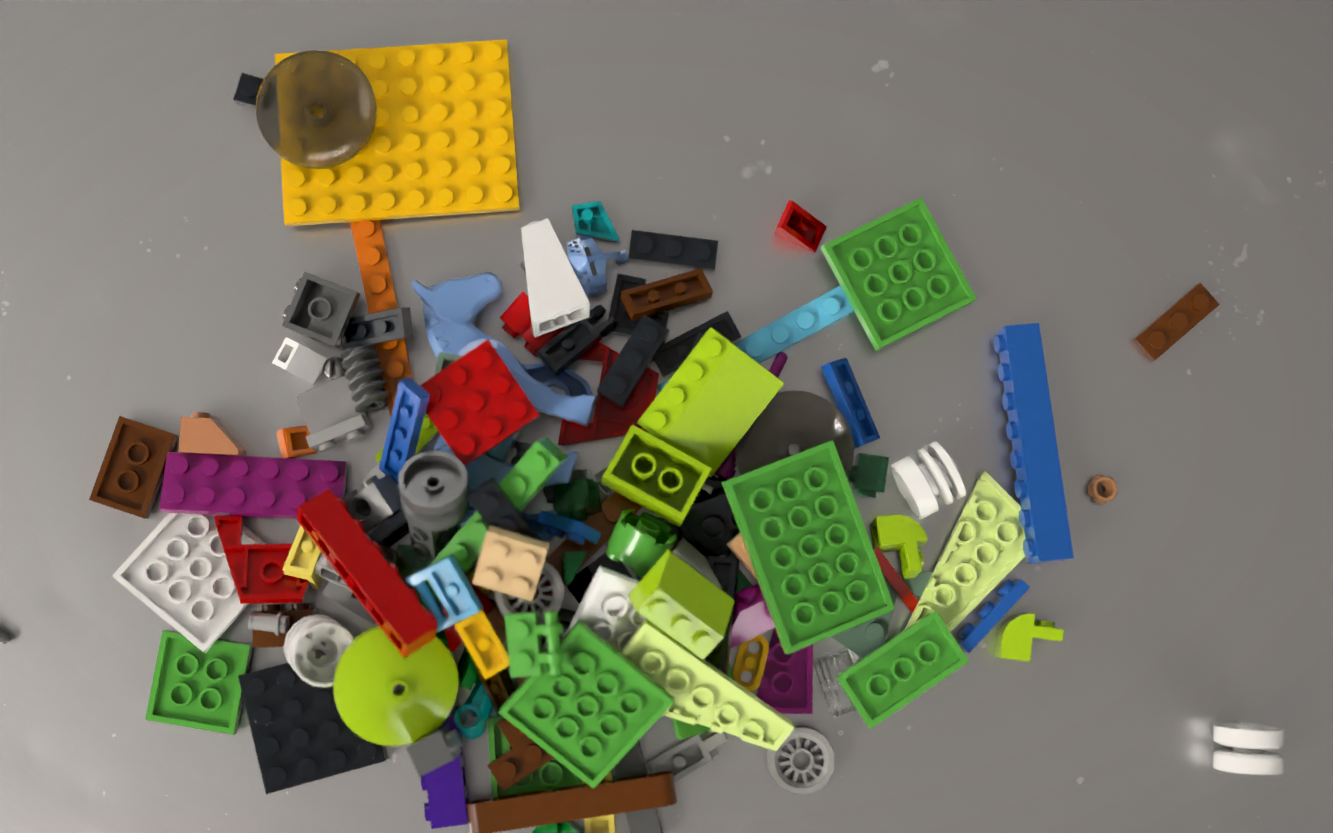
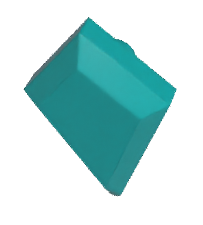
[571,201,619,242]

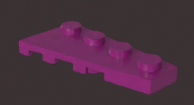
[756,627,813,714]

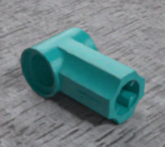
[454,678,493,739]

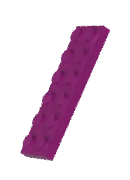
[159,452,348,519]

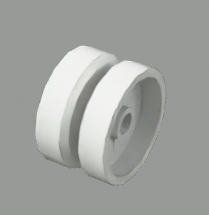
[1213,723,1284,775]

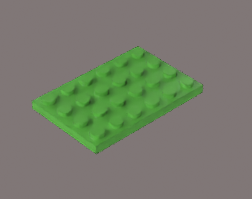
[722,440,895,654]

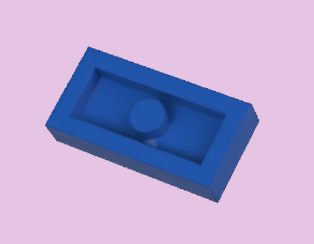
[537,510,601,545]

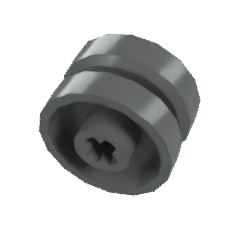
[399,451,469,531]

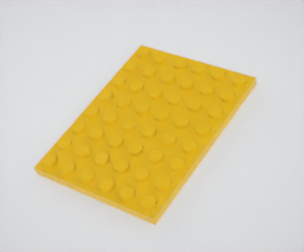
[275,39,520,226]

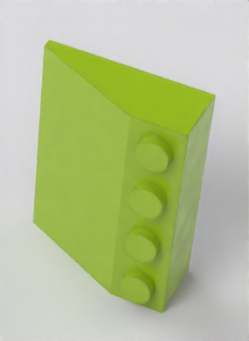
[637,327,785,477]

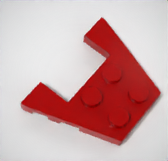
[558,342,659,446]
[214,515,310,604]

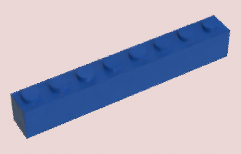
[994,323,1074,564]

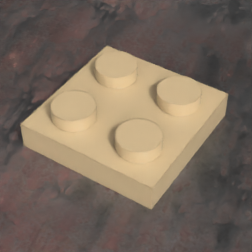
[472,525,550,602]

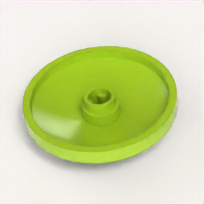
[333,626,458,746]

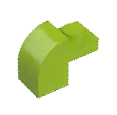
[870,515,928,579]
[994,612,1064,662]

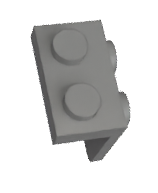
[297,376,372,452]

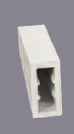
[521,218,590,337]

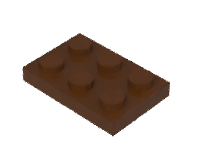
[89,416,178,519]

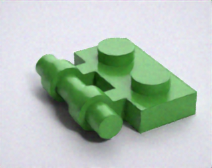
[505,611,565,678]

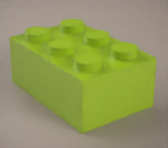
[601,424,712,527]

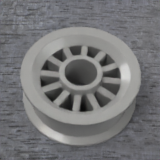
[496,561,564,624]
[767,725,835,795]

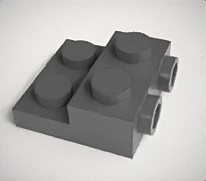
[282,272,361,348]

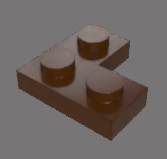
[487,718,554,791]

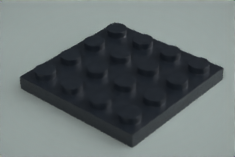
[238,663,386,794]

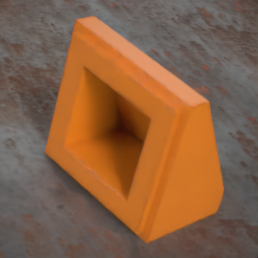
[277,425,316,459]

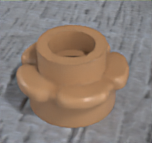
[1088,475,1117,504]

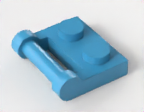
[406,554,483,632]

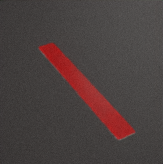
[873,546,918,613]

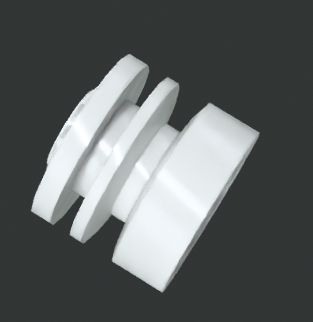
[890,441,966,520]
[284,614,354,687]

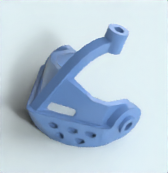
[567,236,628,298]

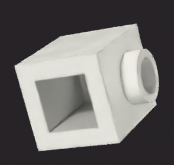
[272,337,327,384]

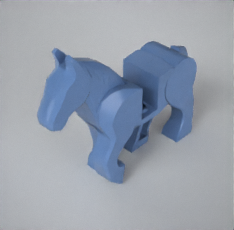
[411,272,597,542]

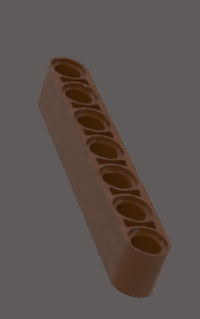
[466,771,677,833]

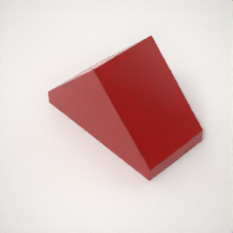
[774,200,827,252]

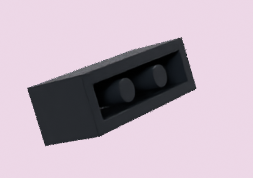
[596,315,670,409]

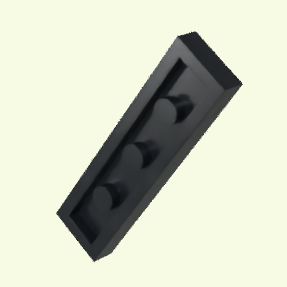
[704,556,740,675]

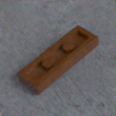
[620,268,713,321]
[1132,283,1220,362]

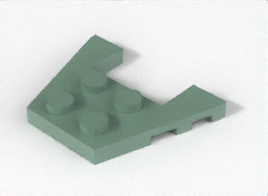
[831,571,933,658]

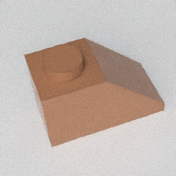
[178,412,246,456]

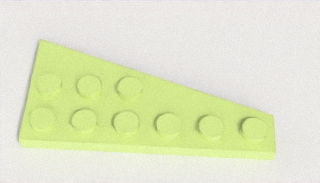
[905,470,1026,632]
[620,619,795,751]

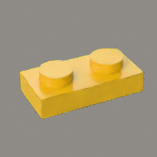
[454,609,510,680]

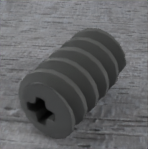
[340,347,390,413]

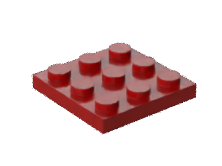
[419,339,540,467]

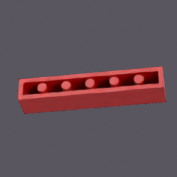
[297,489,438,659]

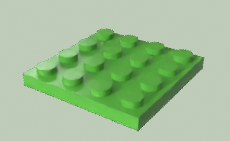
[821,197,977,351]
[499,620,674,789]

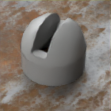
[323,357,347,380]

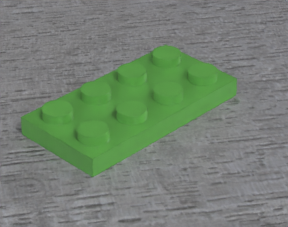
[835,610,969,729]

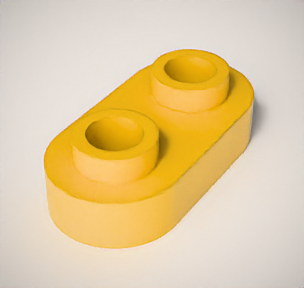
[732,634,769,692]

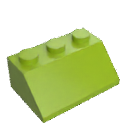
[628,549,735,660]

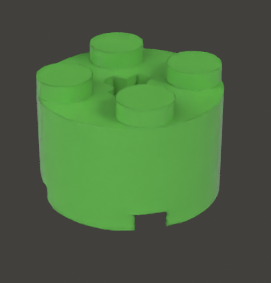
[606,509,677,577]

